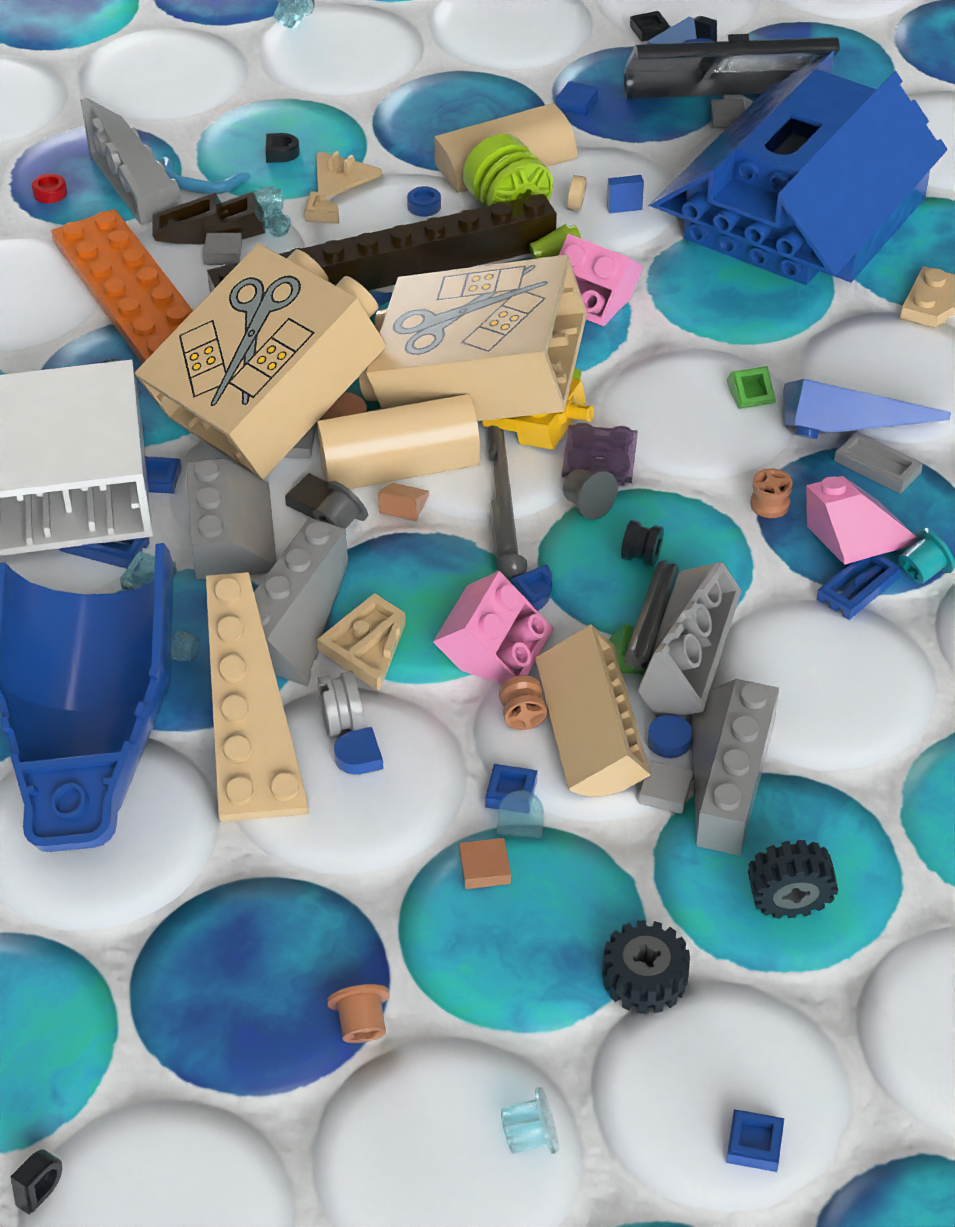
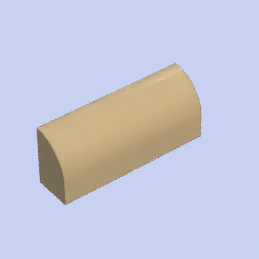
[434,103,577,193]
[317,394,480,489]
[535,624,651,797]

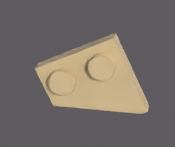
[900,266,955,328]
[317,593,406,691]

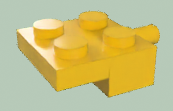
[482,379,594,450]

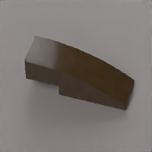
[152,192,265,245]

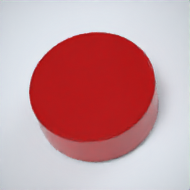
[32,173,67,204]

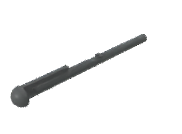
[488,425,527,581]

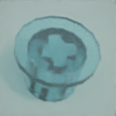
[274,0,315,28]
[501,1087,559,1154]

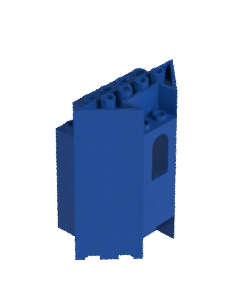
[648,50,948,285]

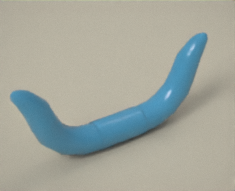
[163,157,251,194]

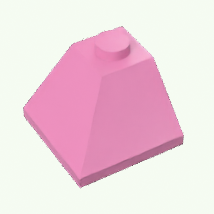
[806,476,917,565]

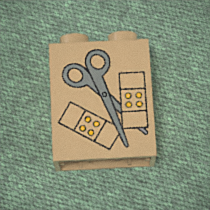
[134,243,386,480]
[359,254,587,421]

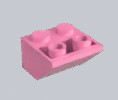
[559,234,644,327]
[433,571,554,684]

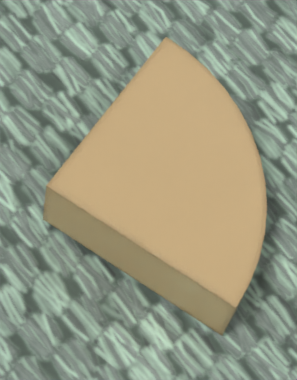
[304,191,339,224]

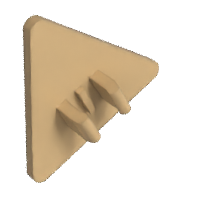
[316,151,382,198]

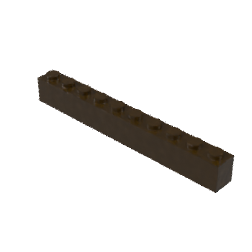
[207,194,557,293]

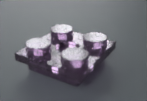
[562,423,638,486]

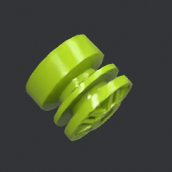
[463,134,553,207]

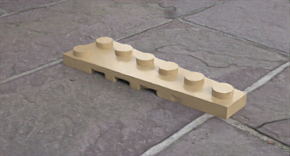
[206,572,309,822]

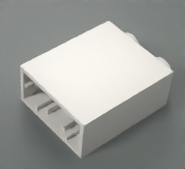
[0,360,153,556]

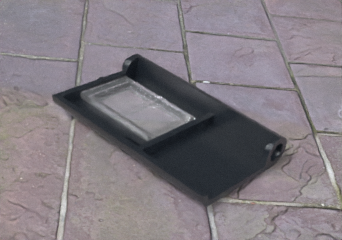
[624,34,840,99]

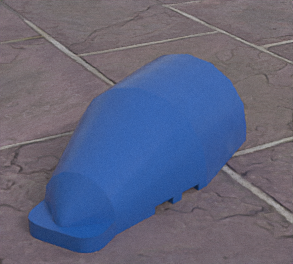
[0,543,174,852]

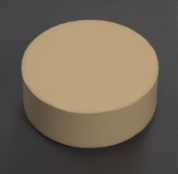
[567,175,587,211]

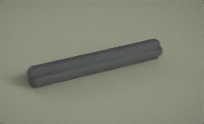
[624,560,679,671]

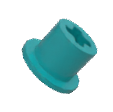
[898,528,955,585]

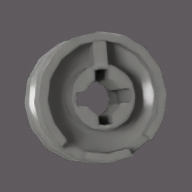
[317,671,364,737]

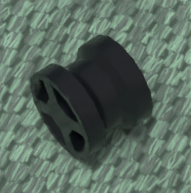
[621,520,664,567]

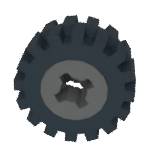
[748,840,838,919]
[602,920,690,1014]

